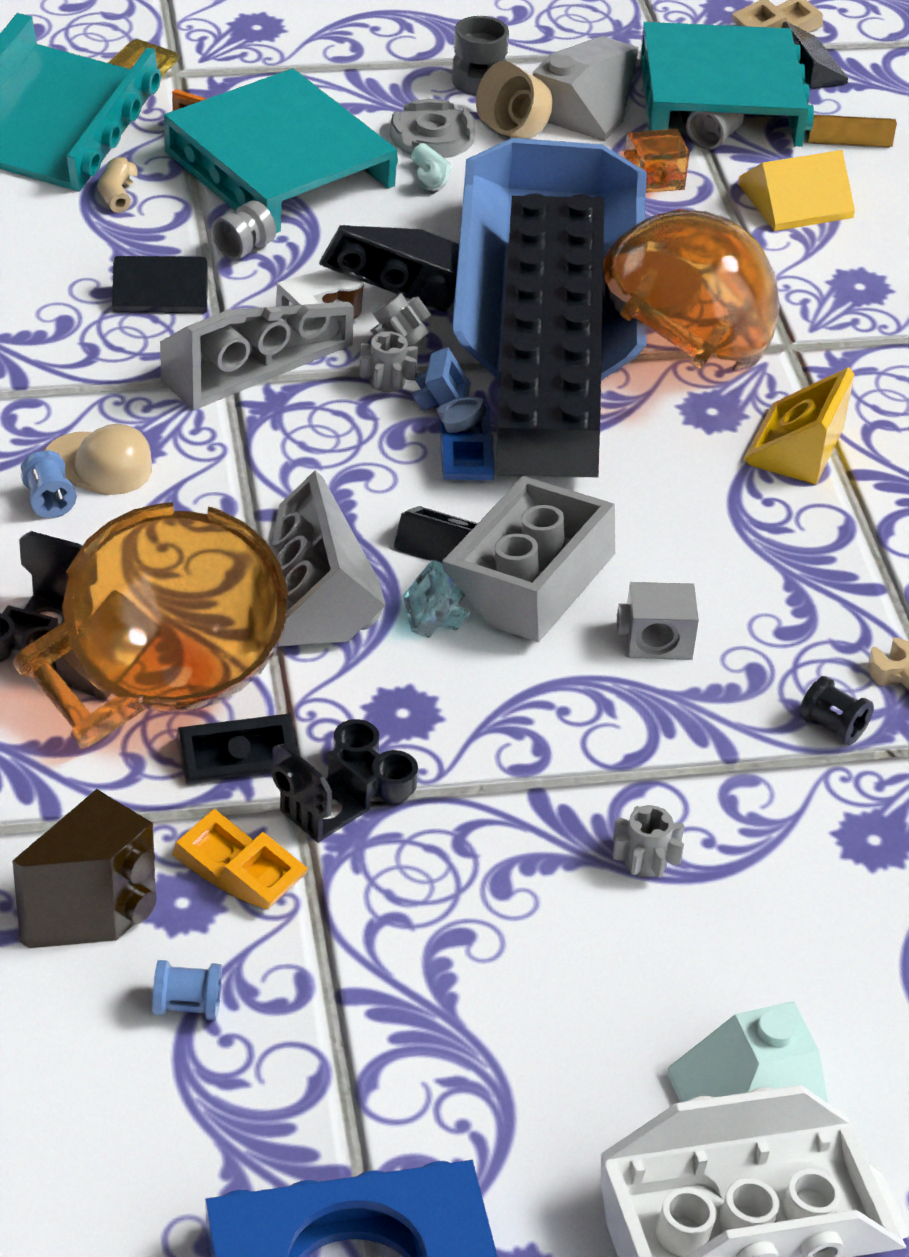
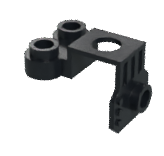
[0,531,93,677]
[271,719,418,843]

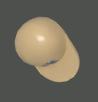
[476,61,553,139]
[45,424,152,495]

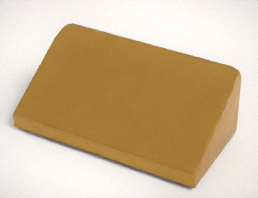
[807,114,897,147]

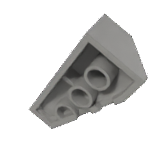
[532,36,639,141]
[160,302,354,411]
[258,470,386,647]

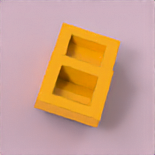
[172,808,308,910]

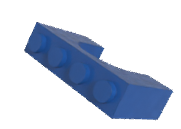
[205,1160,498,1257]

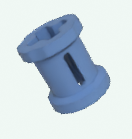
[20,450,77,518]
[152,960,222,1020]

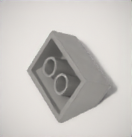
[442,476,615,643]

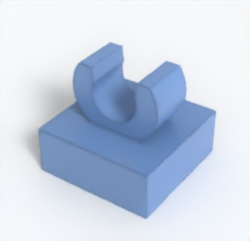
[412,347,471,410]

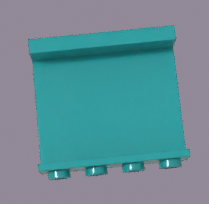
[0,13,161,192]
[640,22,814,147]
[164,68,398,233]

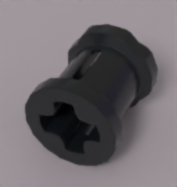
[799,676,874,745]

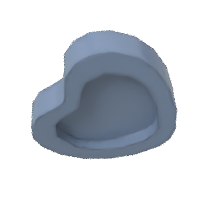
[437,397,487,433]

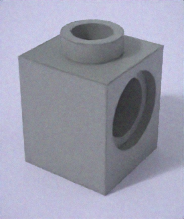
[617,582,699,660]

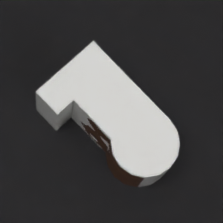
[276,268,364,319]

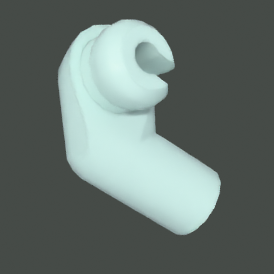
[411,143,452,191]

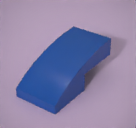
[440,407,494,480]

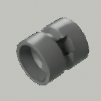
[452,16,509,95]

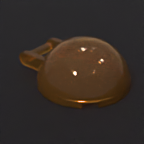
[603,209,780,371]
[13,502,288,748]

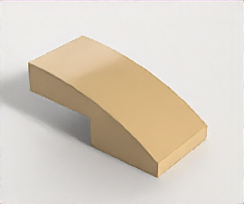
[732,0,823,32]

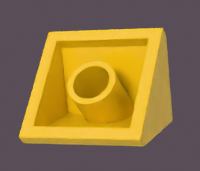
[738,150,855,231]
[744,367,854,485]

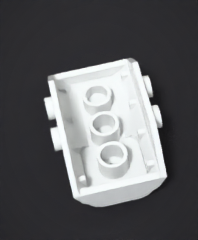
[601,1085,909,1257]

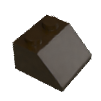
[12,789,157,948]

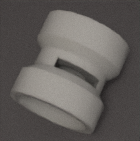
[686,111,744,149]
[212,200,276,261]

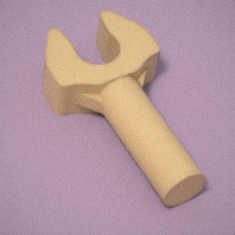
[868,637,909,691]

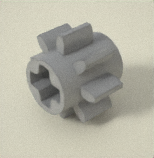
[370,293,431,347]
[359,331,418,392]
[612,805,684,878]

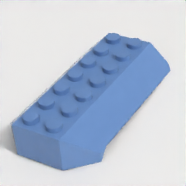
[452,138,647,381]

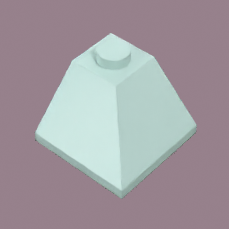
[667,1001,828,1103]

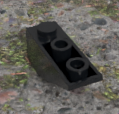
[319,225,459,313]

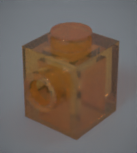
[620,129,690,193]

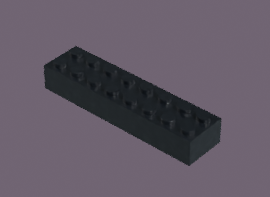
[497,193,604,478]

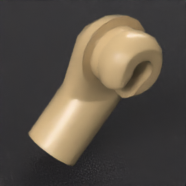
[97,157,138,213]

